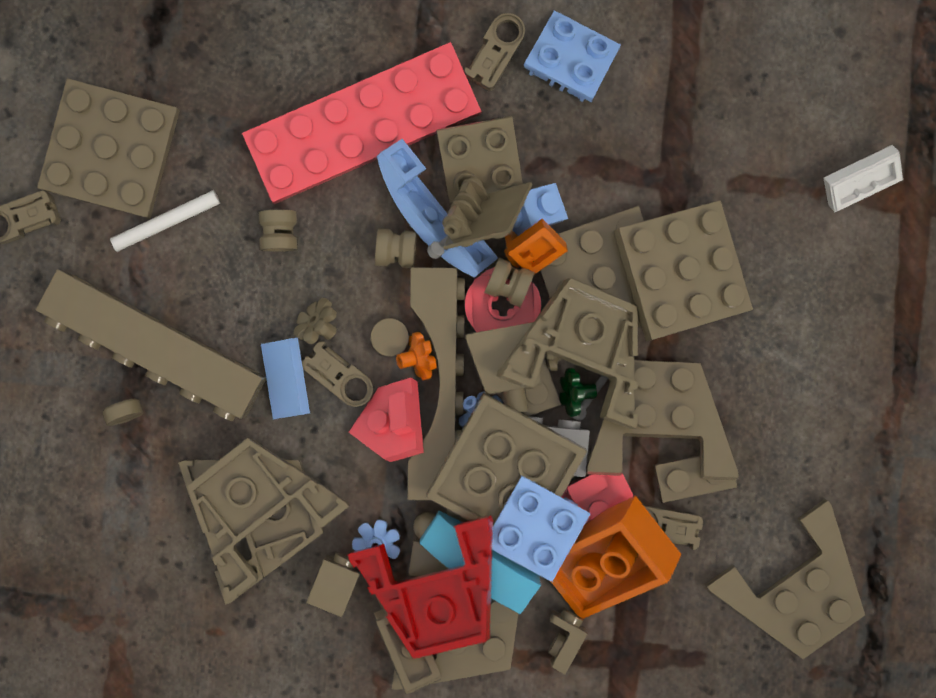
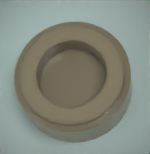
[371,318,409,357]
[102,398,144,426]

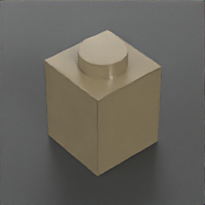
[306,553,361,617]

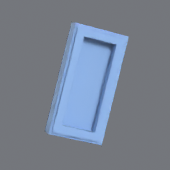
[261,338,310,419]

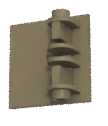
[436,116,523,203]
[442,177,532,250]

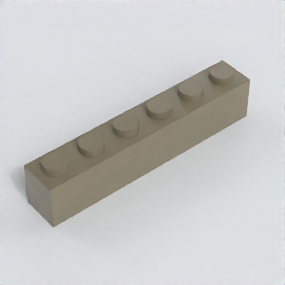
[36,269,266,421]

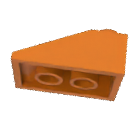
[550,495,682,619]

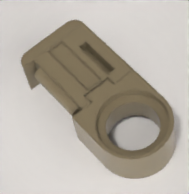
[465,13,525,91]
[0,191,61,244]
[302,341,374,407]
[644,505,703,550]

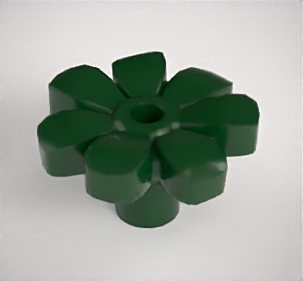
[559,368,597,417]

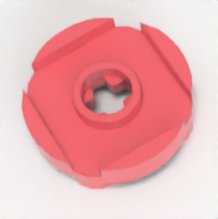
[465,268,541,333]

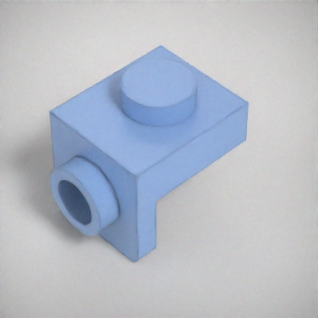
[512,183,568,236]

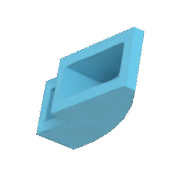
[420,511,541,614]

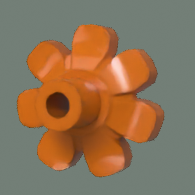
[396,332,437,381]

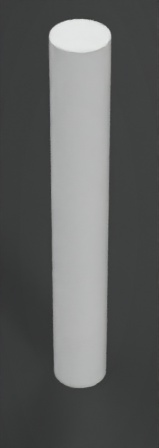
[110,190,220,252]

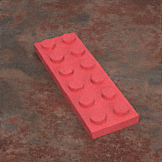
[242,42,481,204]

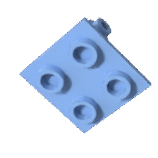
[524,10,621,102]
[492,476,590,582]

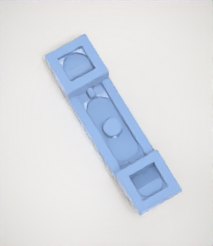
[377,139,498,277]

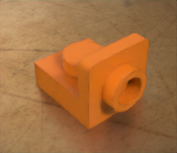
[504,218,568,275]

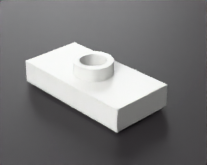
[823,145,903,212]

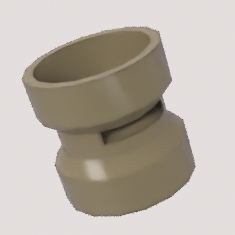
[258,210,298,252]
[375,228,417,269]
[484,257,535,307]

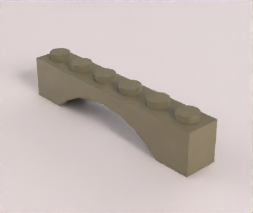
[408,267,465,500]

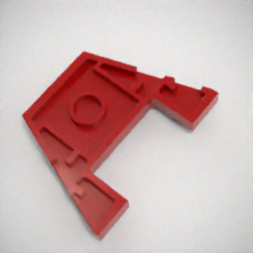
[347,515,493,659]

